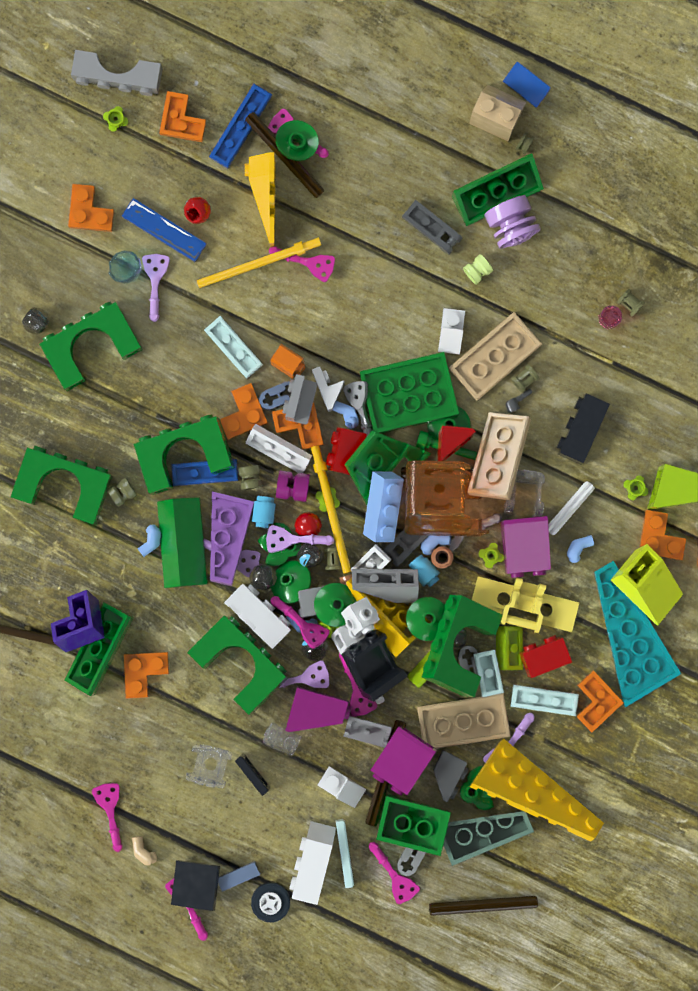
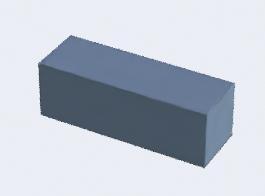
[218,861,261,892]

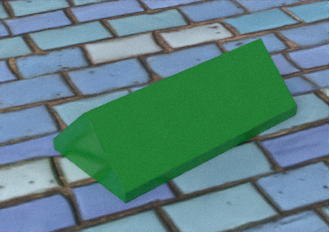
[452,153,544,226]
[157,497,208,588]
[64,602,134,696]

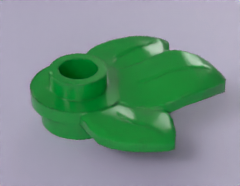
[258,523,301,566]
[460,766,494,810]

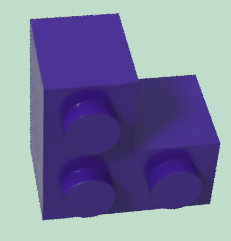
[51,590,105,652]

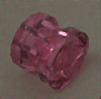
[599,306,622,329]

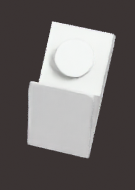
[438,308,465,355]
[312,367,344,412]
[351,544,392,570]
[318,766,366,808]

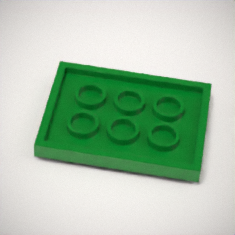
[360,352,459,434]

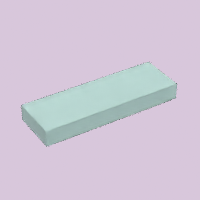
[204,316,263,379]
[510,685,579,716]
[336,819,354,888]

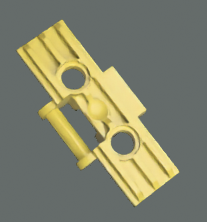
[472,576,579,634]

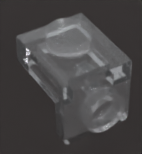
[263,723,302,756]

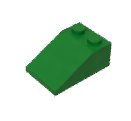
[376,795,451,856]

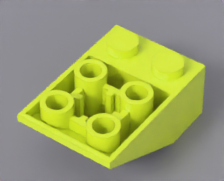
[611,544,683,625]

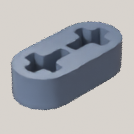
[259,381,290,410]

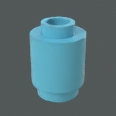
[252,496,276,528]
[408,554,440,587]

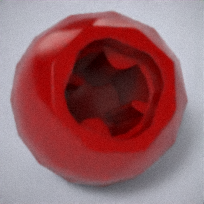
[184,197,211,224]
[294,512,322,536]

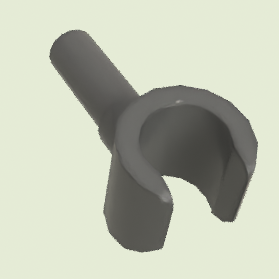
[505,388,532,413]

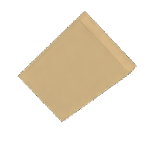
[448,312,542,401]
[467,412,531,500]
[417,693,511,749]

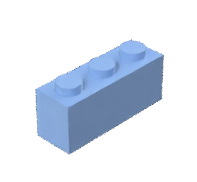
[363,471,404,542]

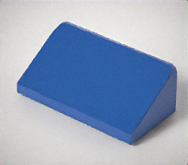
[503,62,551,108]

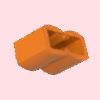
[270,344,306,379]

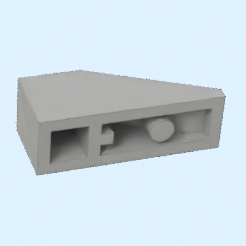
[352,569,419,603]

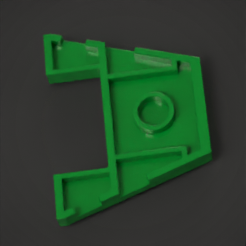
[345,430,431,505]

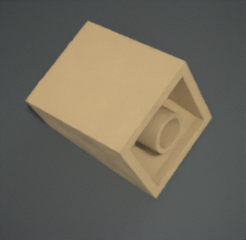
[469,84,527,141]

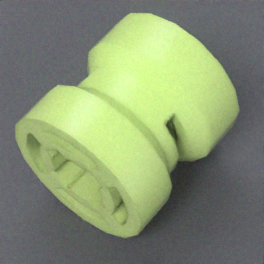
[463,254,493,285]

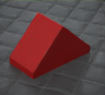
[437,425,476,465]

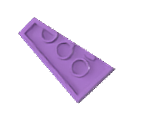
[210,492,254,586]

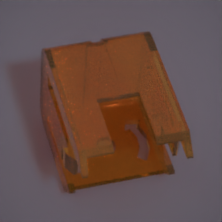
[404,461,489,536]

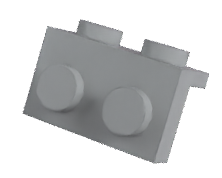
[282,374,317,425]

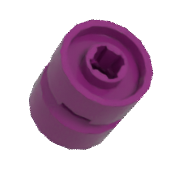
[276,470,310,502]

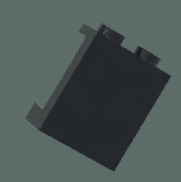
[341,630,407,702]

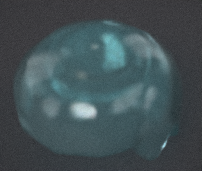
[108,250,142,284]

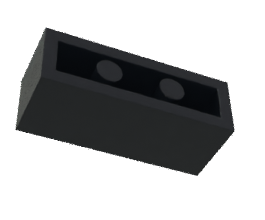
[556,393,610,465]

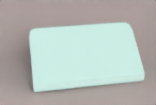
[473,650,504,697]

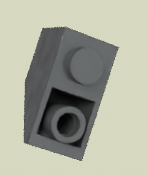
[433,750,469,802]

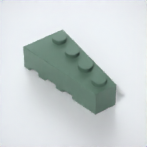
[444,811,534,866]

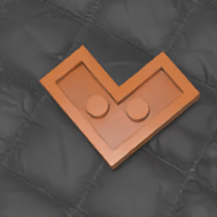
[159,91,206,142]
[68,184,114,232]
[220,383,268,440]
[272,402,323,450]
[639,510,686,560]
[124,652,169,698]
[576,670,624,733]

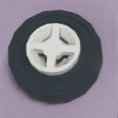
[251,882,290,923]

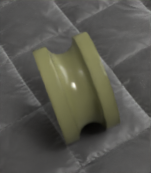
[516,132,535,154]

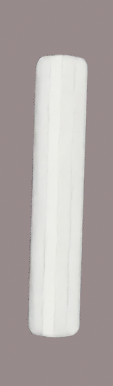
[548,481,595,535]

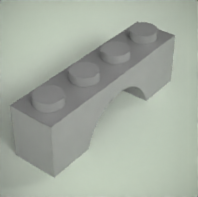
[71,50,162,96]

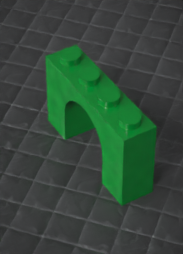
[39,301,143,392]
[134,414,235,495]
[11,445,113,525]
[422,595,502,697]
[187,615,288,715]

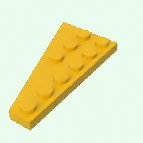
[470,739,604,842]

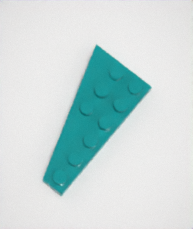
[594,561,681,707]

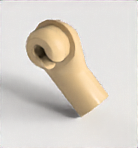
[132,836,157,866]

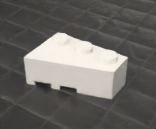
[224,584,291,649]
[289,821,336,905]

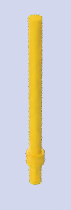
[197,237,322,288]
[311,445,352,574]

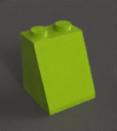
[647,464,698,510]

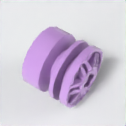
[484,195,541,249]

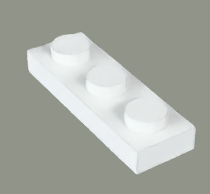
[246,424,312,473]

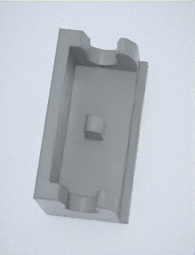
[344,715,392,748]

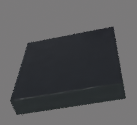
[235,754,270,796]
[171,860,220,911]

